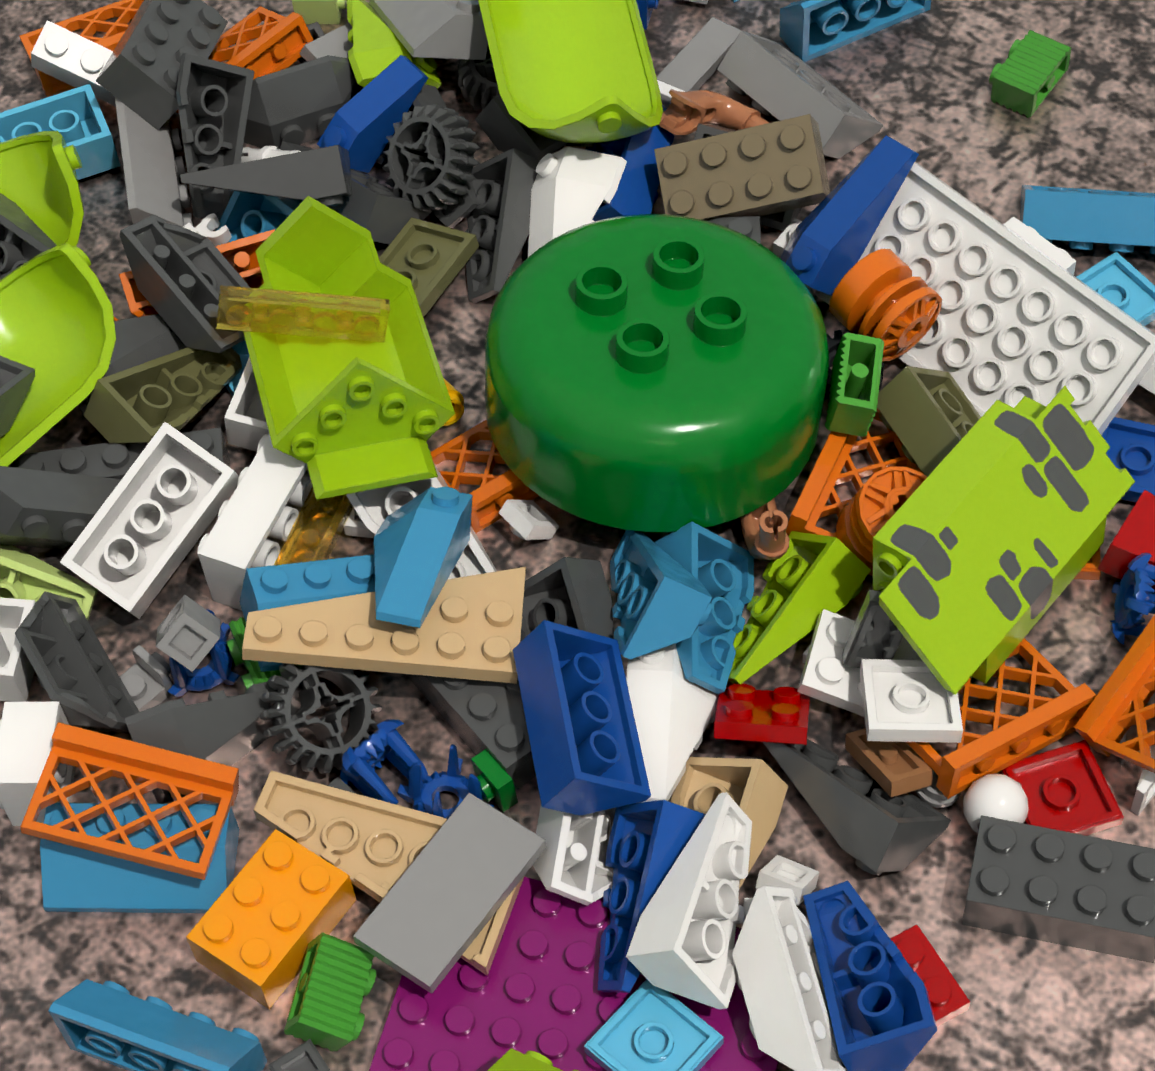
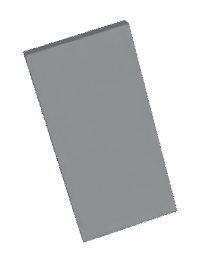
[353,793,546,994]

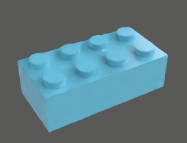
[0,84,121,180]

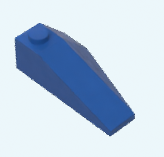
[780,135,919,296]
[597,800,706,993]
[803,881,937,1071]

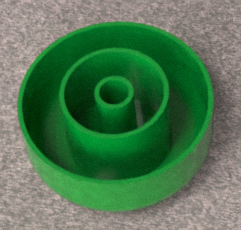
[485,214,829,532]

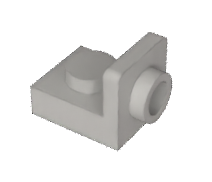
[120,645,173,712]

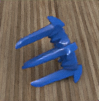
[1110,553,1155,645]
[167,609,240,698]
[340,719,428,805]
[397,744,494,819]

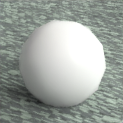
[963,773,1029,833]

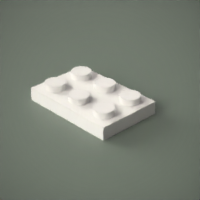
[797,609,922,717]

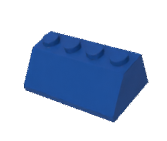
[585,105,674,221]
[513,620,651,816]

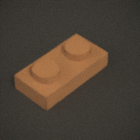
[845,728,933,797]

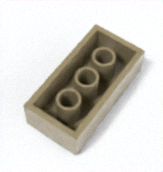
[654,114,830,221]

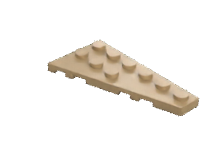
[242,567,526,684]
[254,770,525,976]

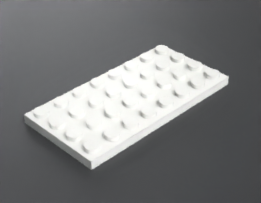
[815,162,1155,435]

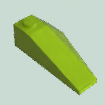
[347,0,442,89]
[728,531,871,684]

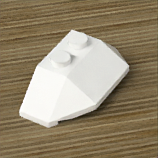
[533,806,616,906]
[732,886,848,1071]

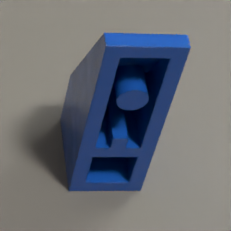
[317,55,428,173]

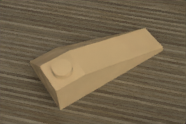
[671,757,788,889]

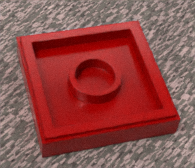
[999,740,1124,836]

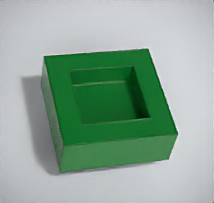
[471,749,518,813]

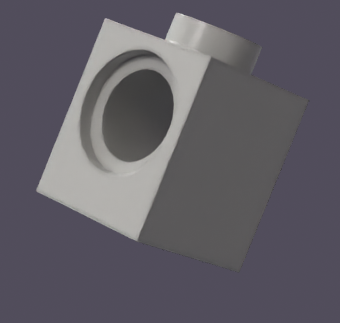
[156,594,221,672]

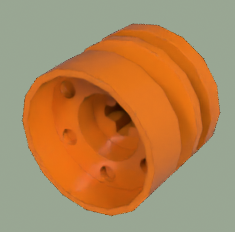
[829,249,942,361]
[836,466,927,576]

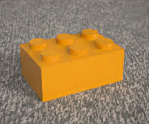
[186,829,356,1010]

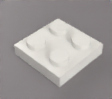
[860,659,963,743]

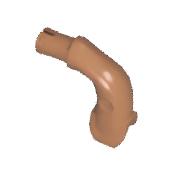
[659,89,770,135]
[739,498,789,560]

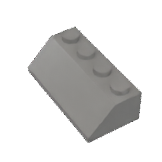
[369,0,488,60]
[717,30,883,159]
[115,97,194,227]

